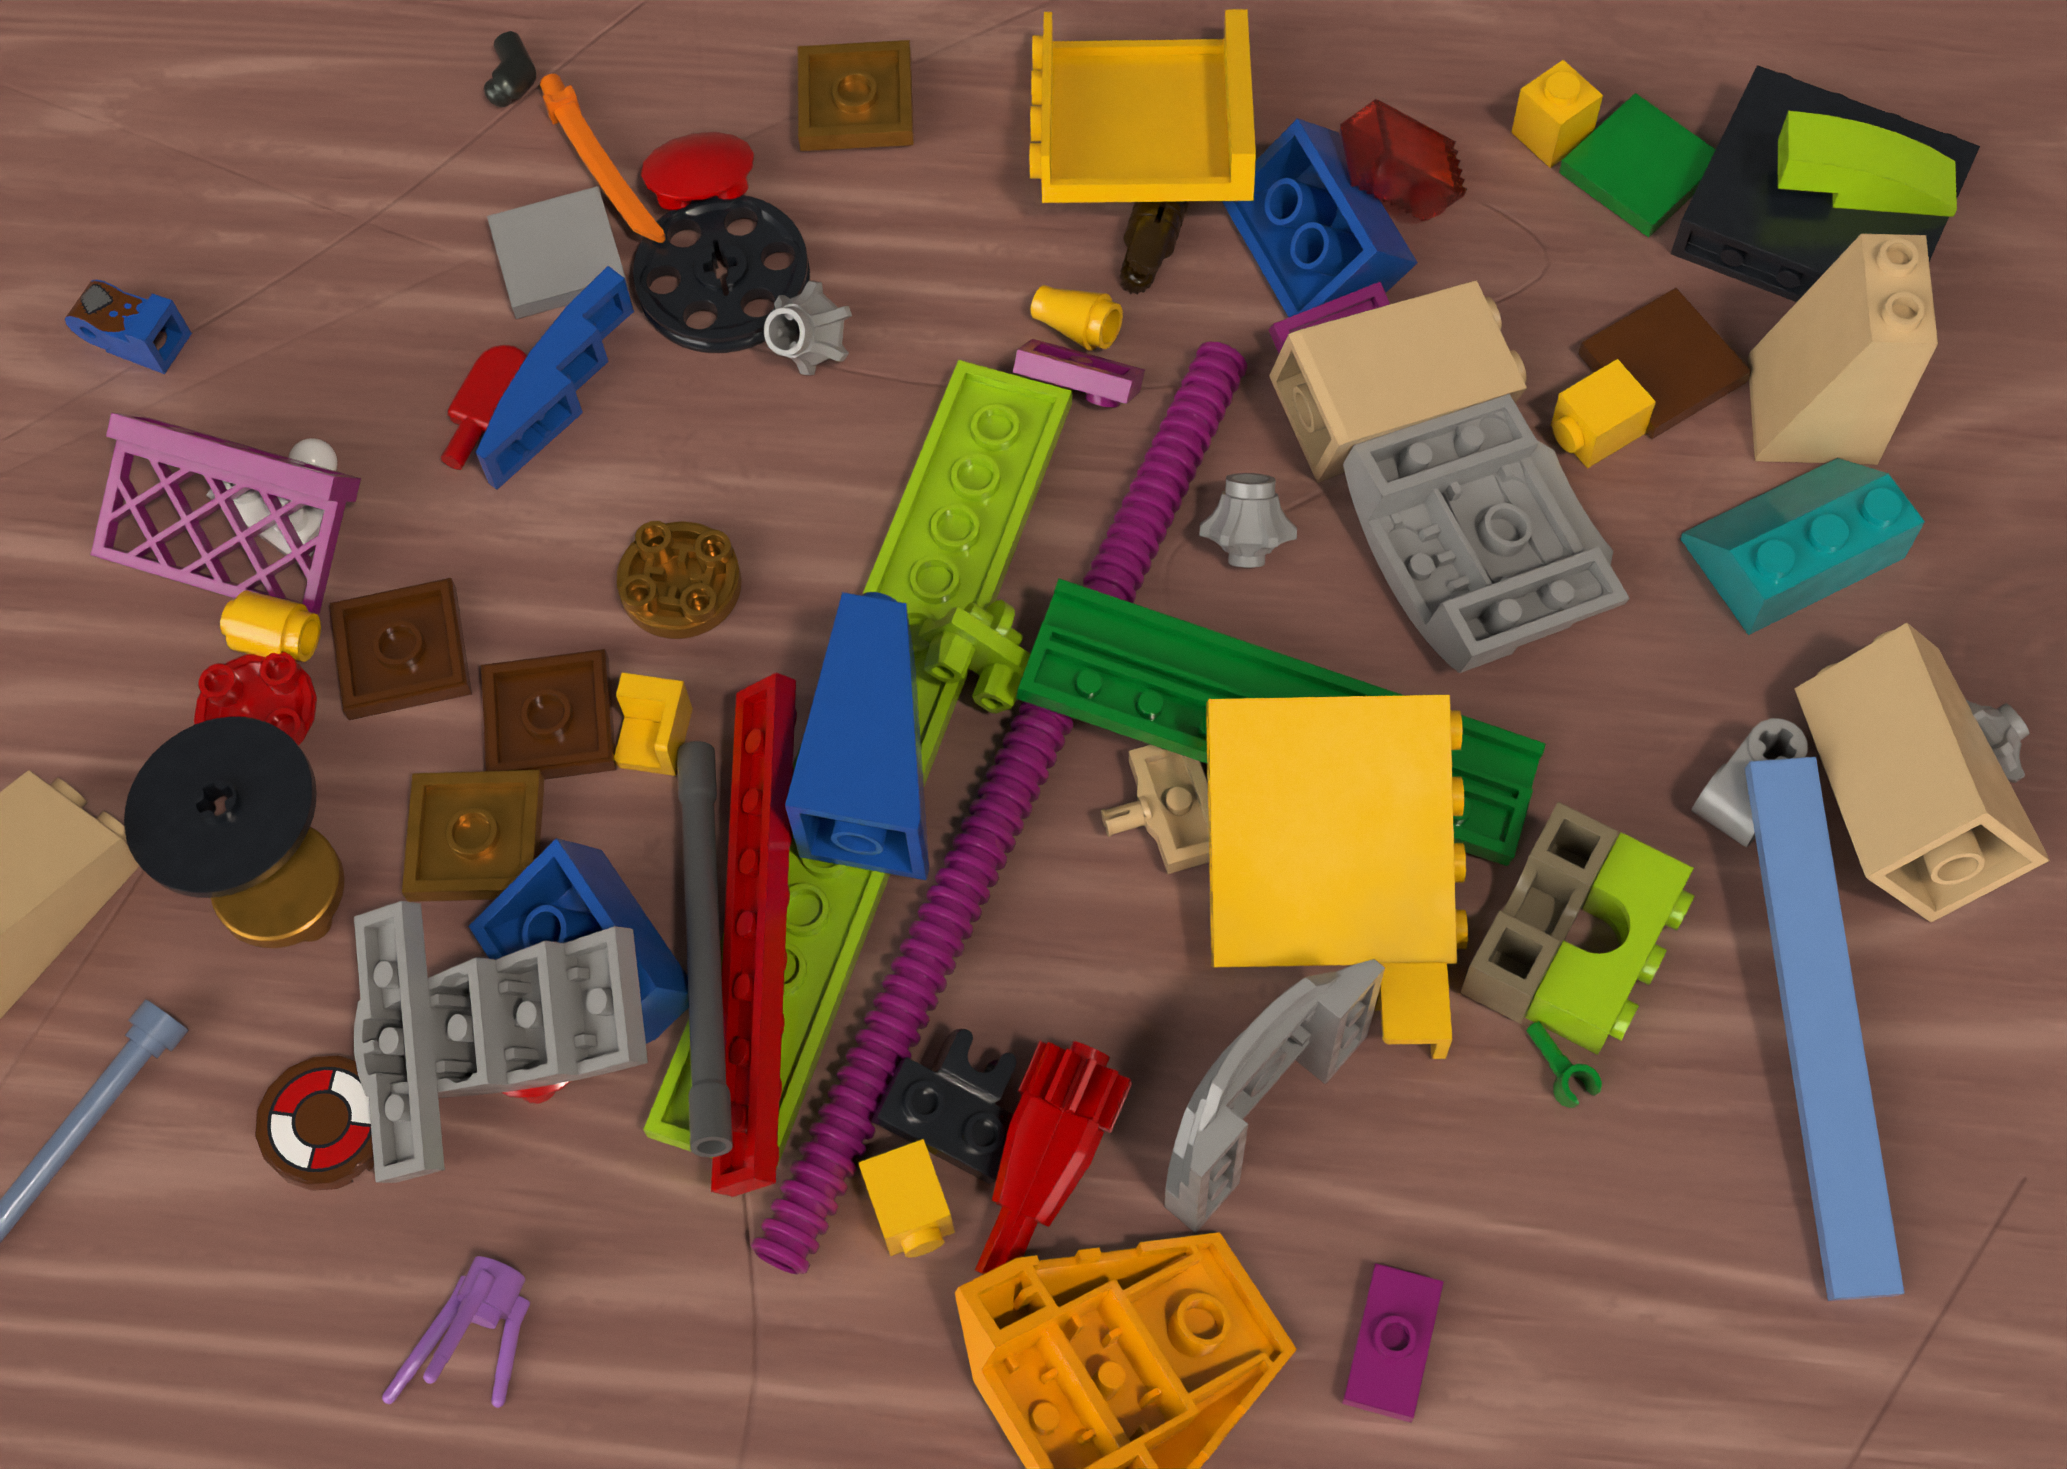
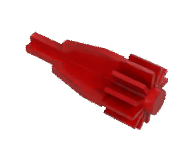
[975,1041,1133,1274]

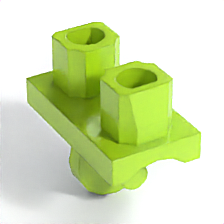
[918,600,1030,714]

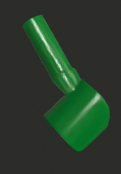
[1526,1021,1602,1108]

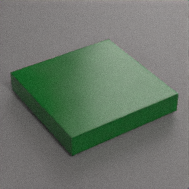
[1559,93,1716,238]

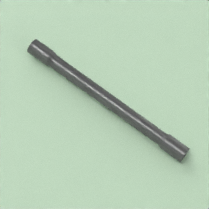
[677,741,733,1157]

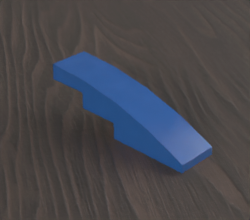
[476,266,634,490]

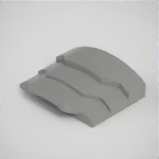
[1343,394,1630,673]
[1164,959,1385,1233]

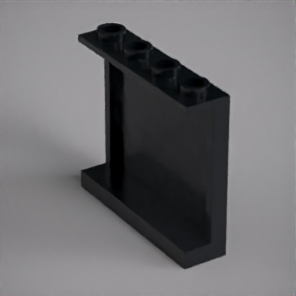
[1671,65,1980,302]

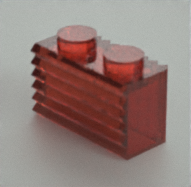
[1340,99,1467,221]

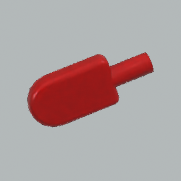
[441,345,527,470]

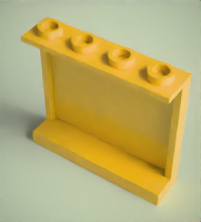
[1029,9,1256,203]
[1206,695,1468,967]

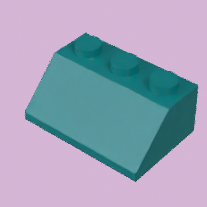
[1680,458,1925,635]

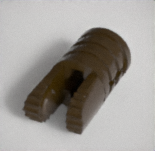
[1120,201,1189,295]

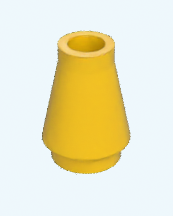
[1031,285,1123,351]

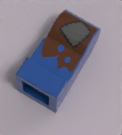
[65,279,192,374]

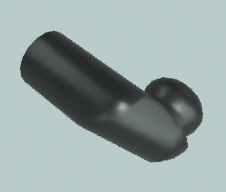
[484,31,536,107]

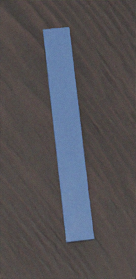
[1745,757,1905,1301]

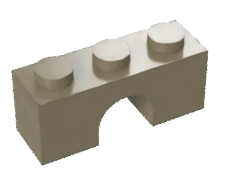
[1460,802,1619,1024]

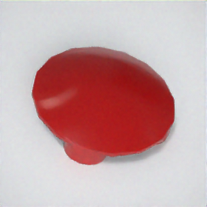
[641,132,754,210]
[194,651,317,745]

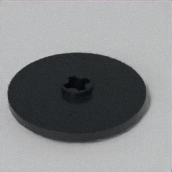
[124,717,317,898]

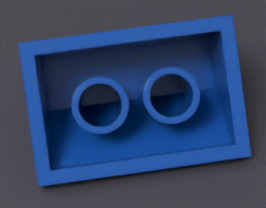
[1222,118,1418,317]
[468,838,689,1044]

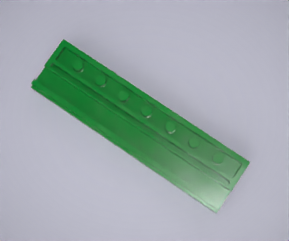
[1016,578,1546,867]

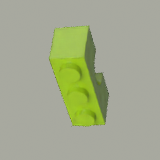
[1525,832,1695,1055]

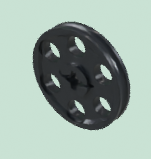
[633,195,810,353]

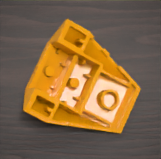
[955,1232,1297,1469]

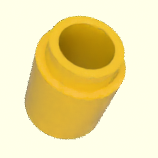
[220,590,321,662]

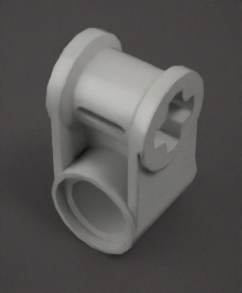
[1691,718,1807,848]

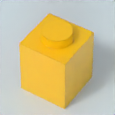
[1511,60,1603,168]
[1550,359,1656,469]
[858,1139,955,1258]

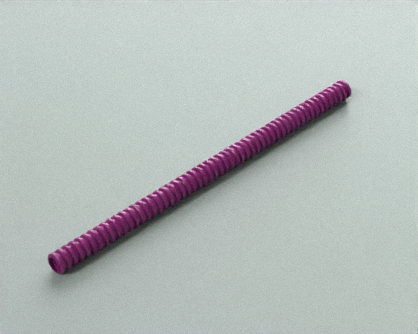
[751,341,1247,1275]

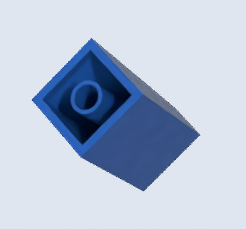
[785,592,929,881]

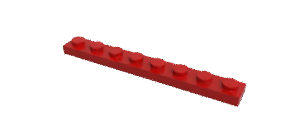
[711,672,797,1197]

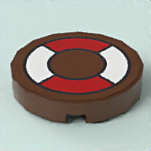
[255,1055,374,1191]

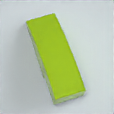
[1778,110,1957,217]

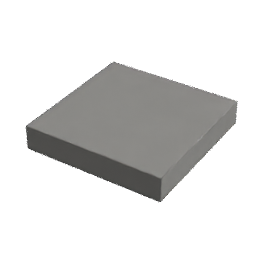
[487,186,629,319]

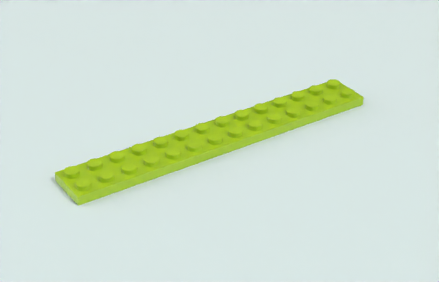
[643,360,1072,1170]

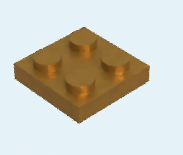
[797,40,914,151]
[402,770,545,902]

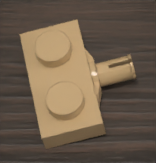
[1101,745,1209,874]

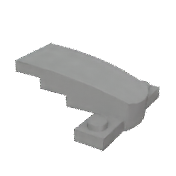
[354,901,648,1183]

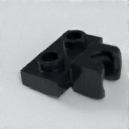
[871,1028,1017,1184]

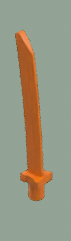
[540,74,666,243]

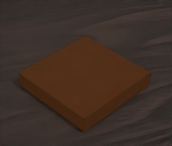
[1578,288,1751,439]
[330,578,472,720]
[481,649,617,780]

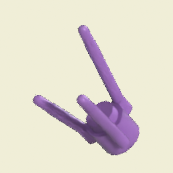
[382,1256,530,1408]

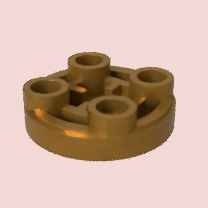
[616,521,742,639]
[210,827,345,948]

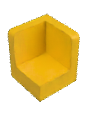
[614,672,693,776]
[1375,962,1452,1059]

